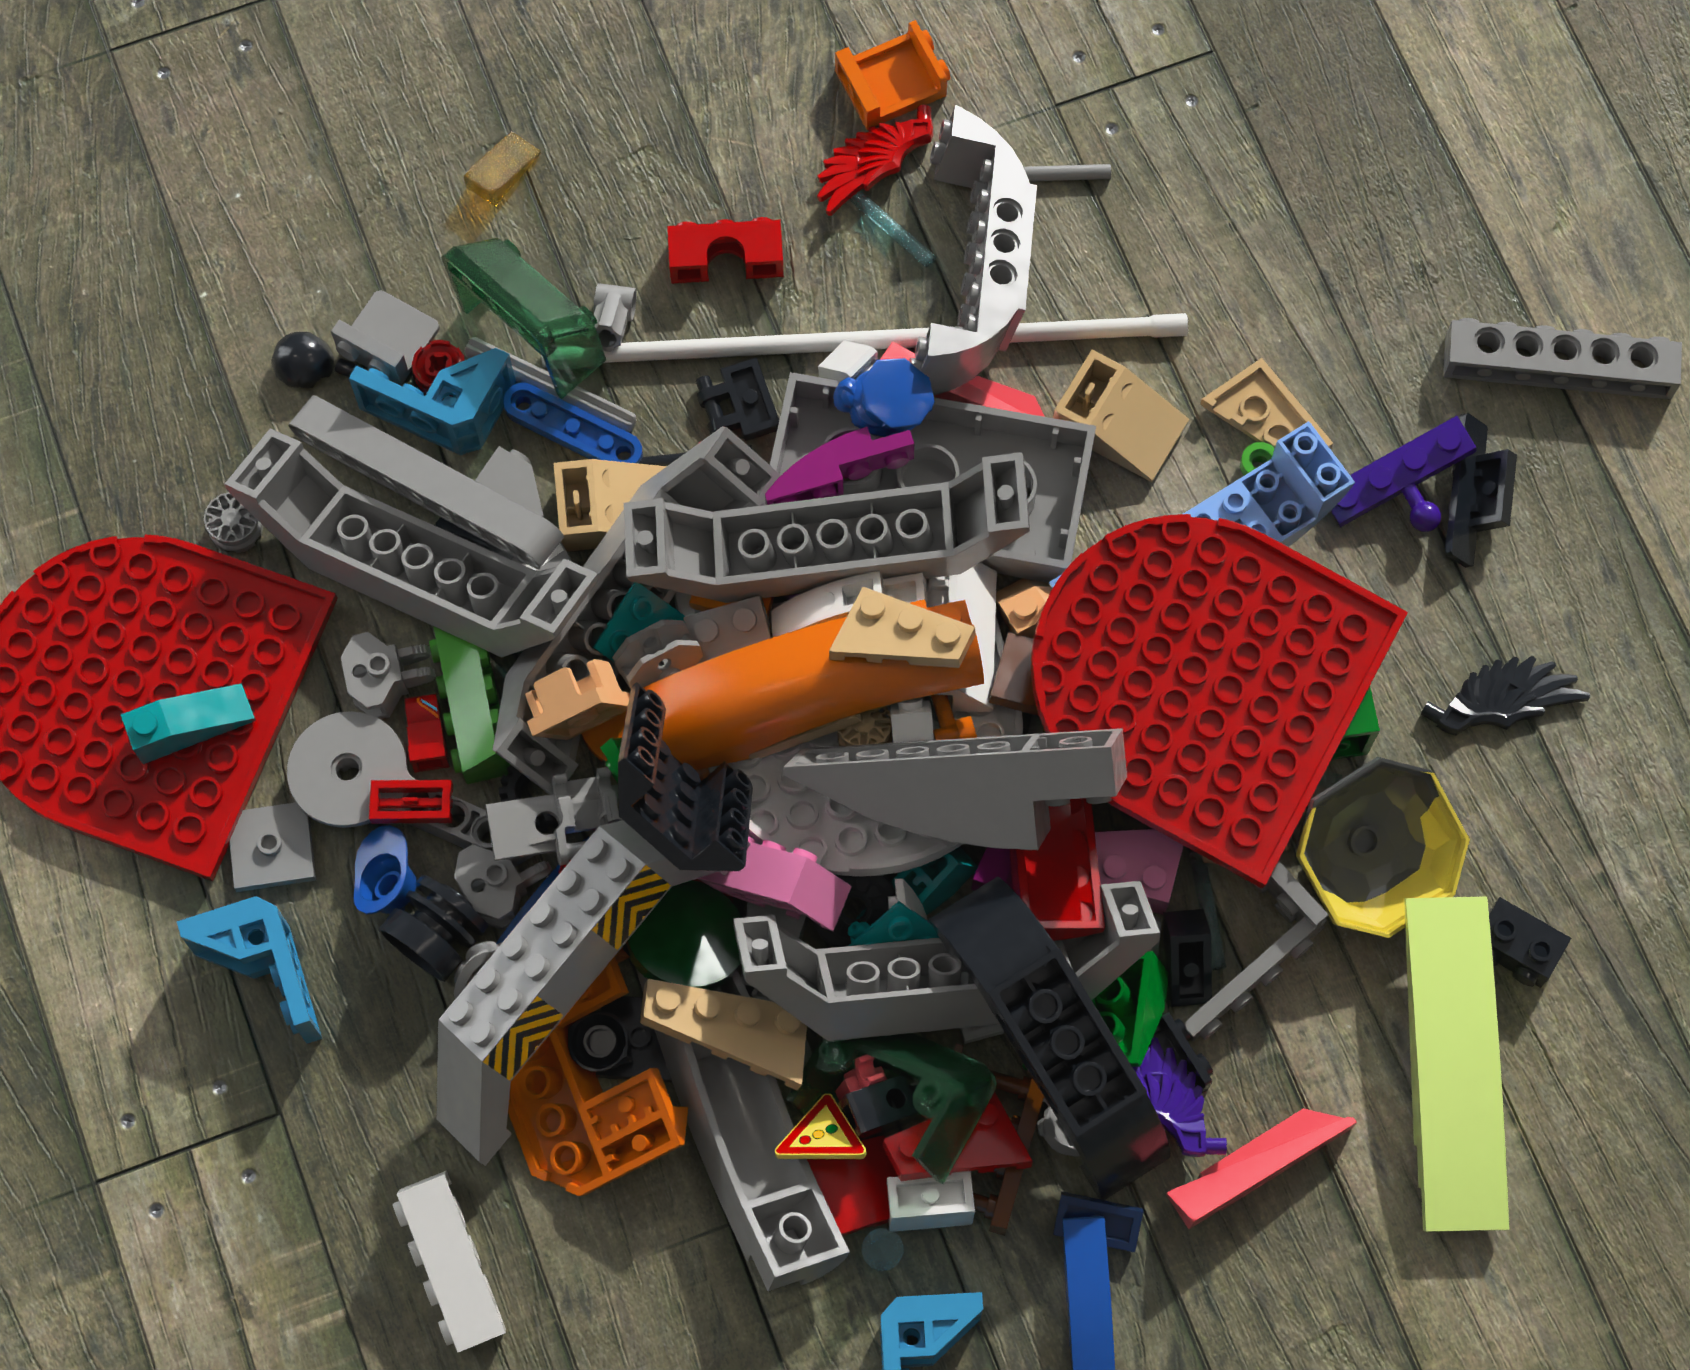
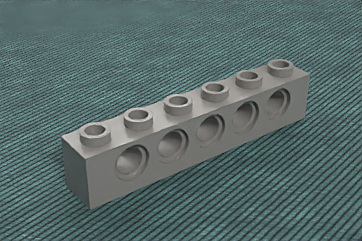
[1443,318,1682,400]

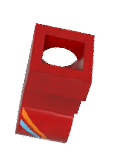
[405,693,450,773]

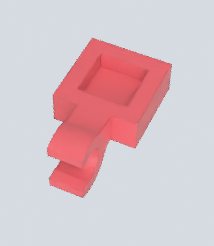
[835,1052,887,1101]

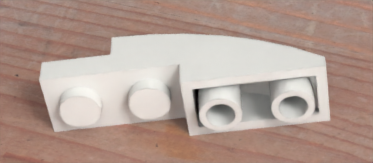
[771,571,928,637]

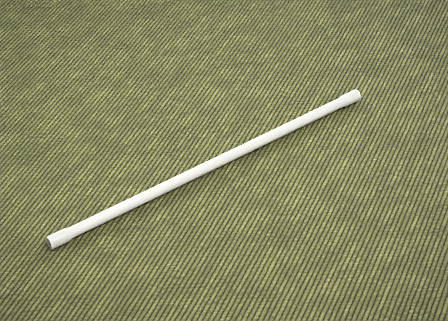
[541,313,1188,368]

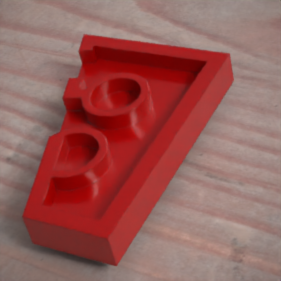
[882,1091,1033,1181]

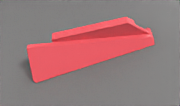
[880,342,1045,417]
[1166,1108,1357,1229]

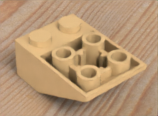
[1053,349,1189,482]
[553,459,667,552]

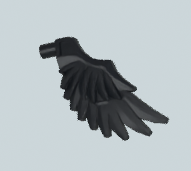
[1420,656,1590,736]

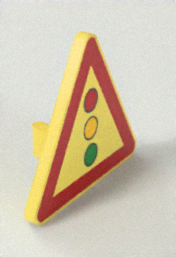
[775,1094,866,1160]

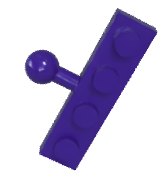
[1331,416,1477,532]

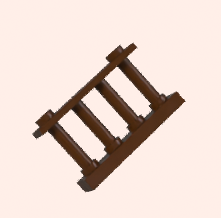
[935,1043,1044,1236]

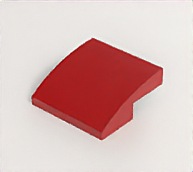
[807,1135,898,1236]

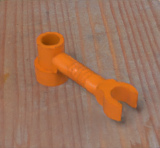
[931,695,977,740]

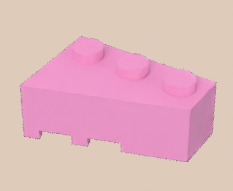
[1095,829,1183,915]
[697,836,852,931]

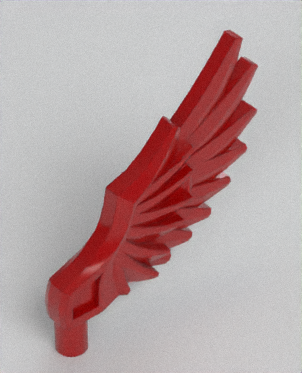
[817,105,934,216]

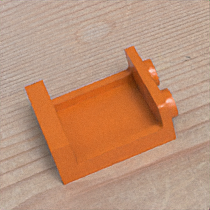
[835,20,950,130]

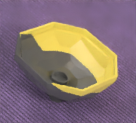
[1296,757,1470,938]

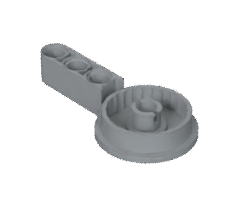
[287,711,493,851]

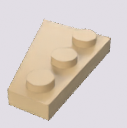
[829,587,976,668]

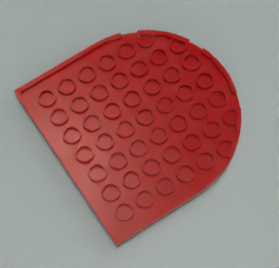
[1031,514,1408,889]
[0,535,338,881]

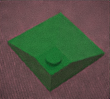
[1022,951,1169,1070]

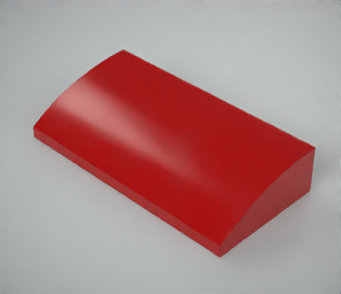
[1009,798,1105,941]

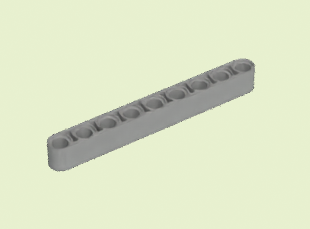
[288,395,564,569]

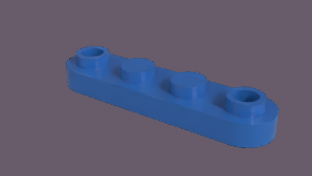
[503,383,643,464]

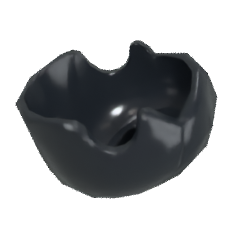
[271,332,334,388]

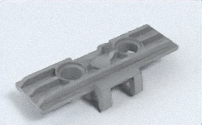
[485,767,623,866]

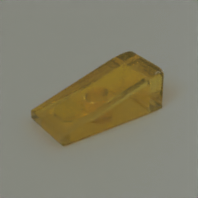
[463,131,541,207]

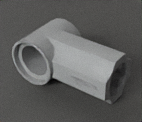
[589,283,637,352]

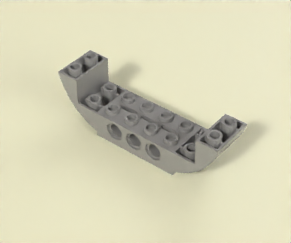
[909,106,1037,395]

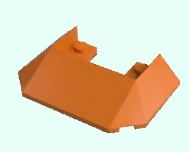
[508,948,688,1196]

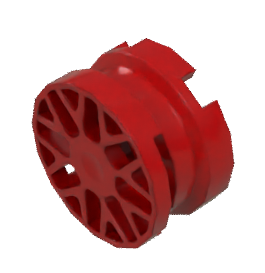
[412,340,465,401]

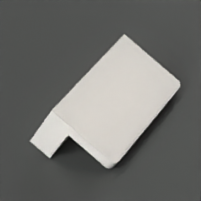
[887,1171,975,1232]

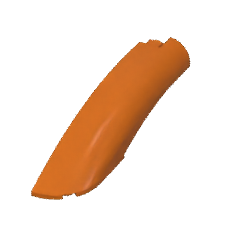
[581,599,984,770]

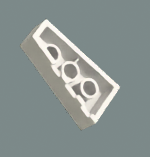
[393,1170,506,1352]

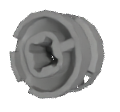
[204,492,263,553]

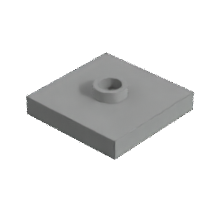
[230,802,316,892]

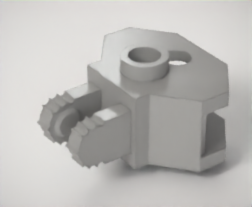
[612,620,703,690]
[341,632,436,719]
[454,844,552,930]

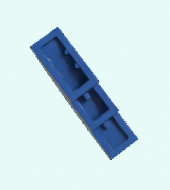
[1062,1216,1115,1370]

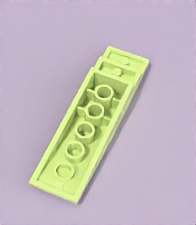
[1404,896,1509,1232]

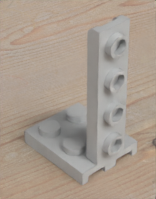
[1185,861,1329,1042]

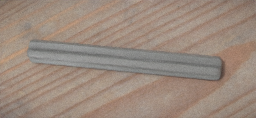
[464,337,637,433]

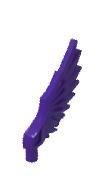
[1132,1037,1227,1157]

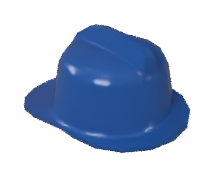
[354,825,417,914]

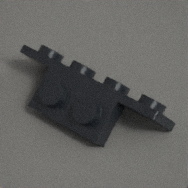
[1445,413,1517,568]

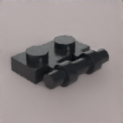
[695,357,779,441]

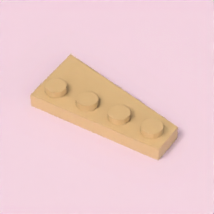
[640,979,807,1091]

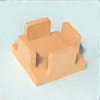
[525,659,630,740]

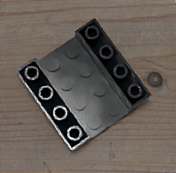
[618,682,753,871]

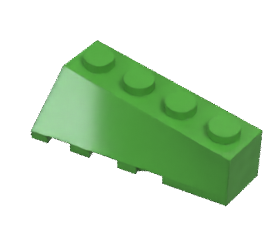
[429,626,511,784]

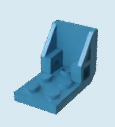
[349,348,516,455]
[177,896,322,1044]
[880,1292,983,1370]

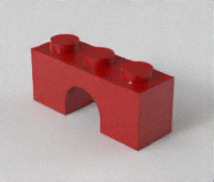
[667,217,784,284]

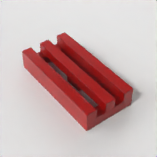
[369,780,454,824]

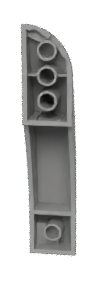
[636,969,850,1291]

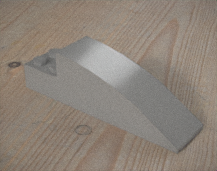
[783,728,1127,850]

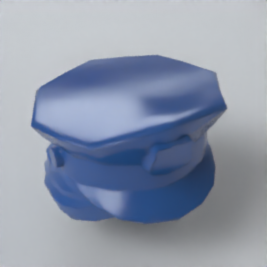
[833,358,935,437]

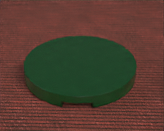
[626,880,742,990]

